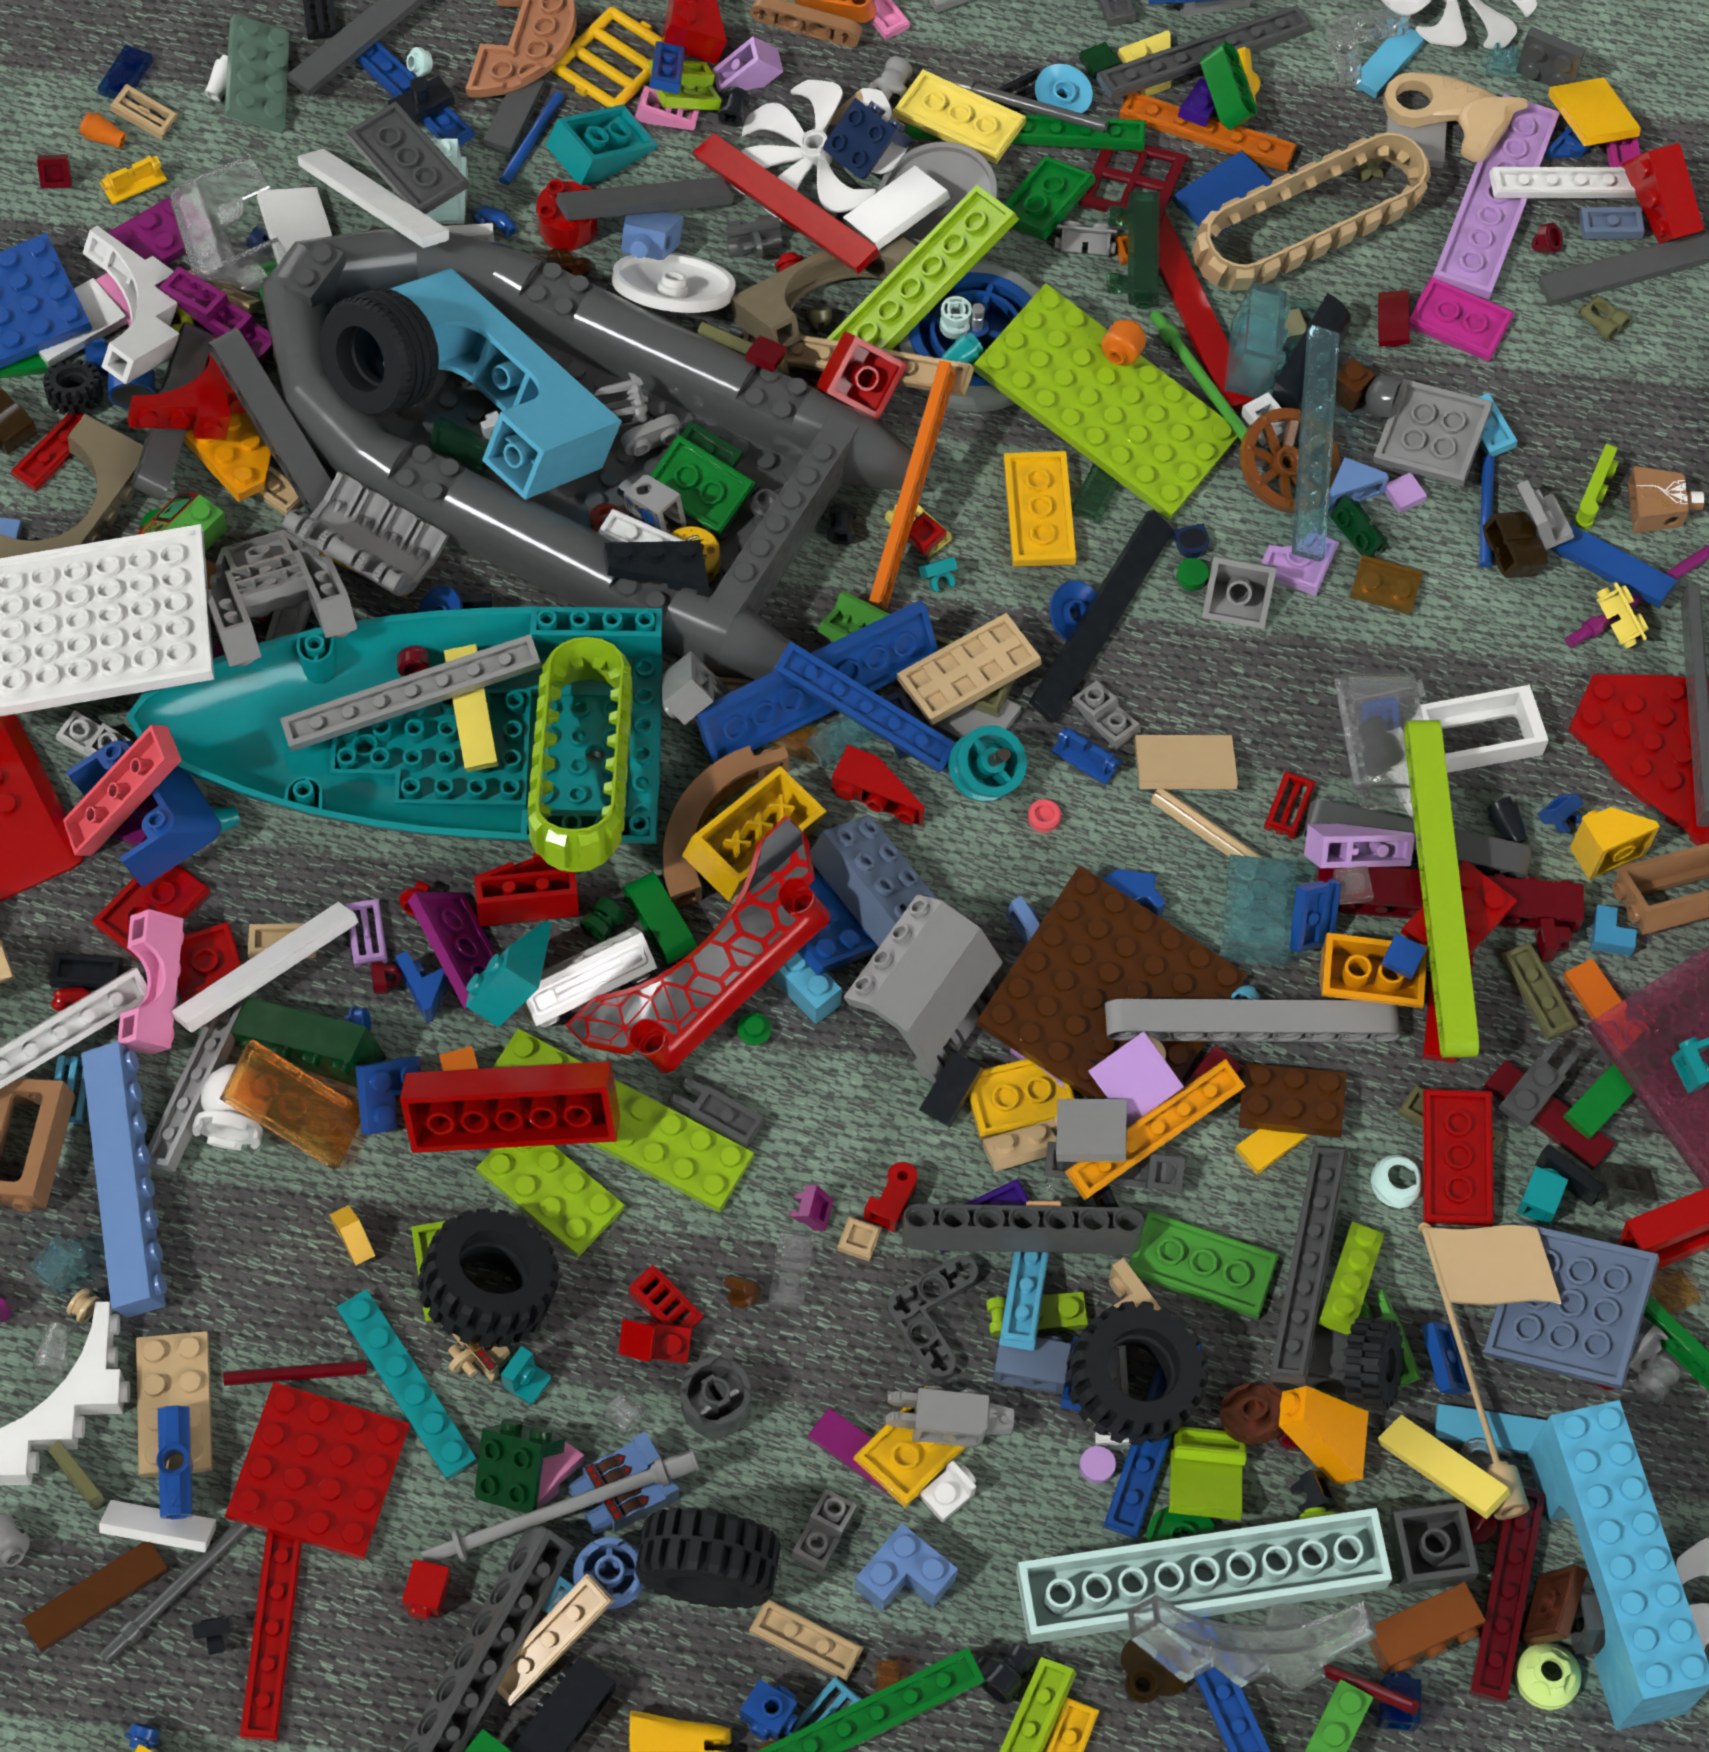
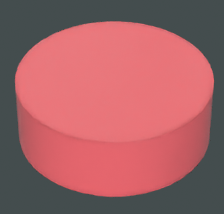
[1028,799,1061,833]

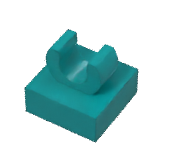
[918,557,958,592]

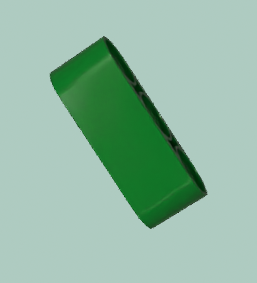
[1200,41,1257,131]
[622,872,697,966]

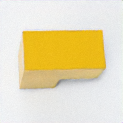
[329,1205,375,1265]

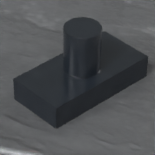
[387,76,455,123]

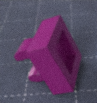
[789,1185,834,1231]

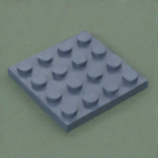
[1484,1223,1659,1390]

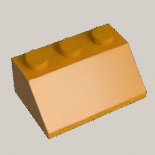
[1319,933,1428,1009]

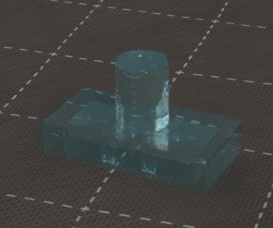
[806,716,876,767]

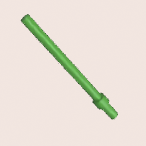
[1150,310,1247,442]

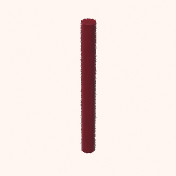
[223,1360,367,1386]

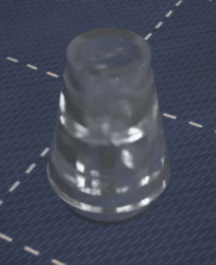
[32,1323,69,1379]

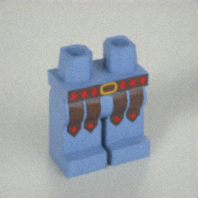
[569,1431,679,1534]

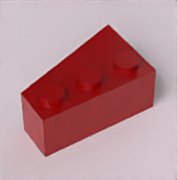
[662,0,727,64]
[1621,142,1704,244]

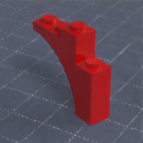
[127,337,247,440]

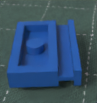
[1289,879,1341,953]

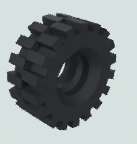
[1343,1317,1404,1410]

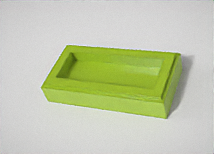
[1174,1426,1247,1466]

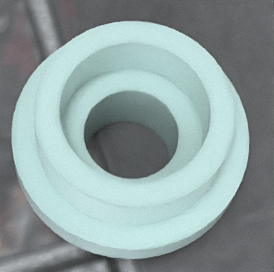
[406,47,433,77]

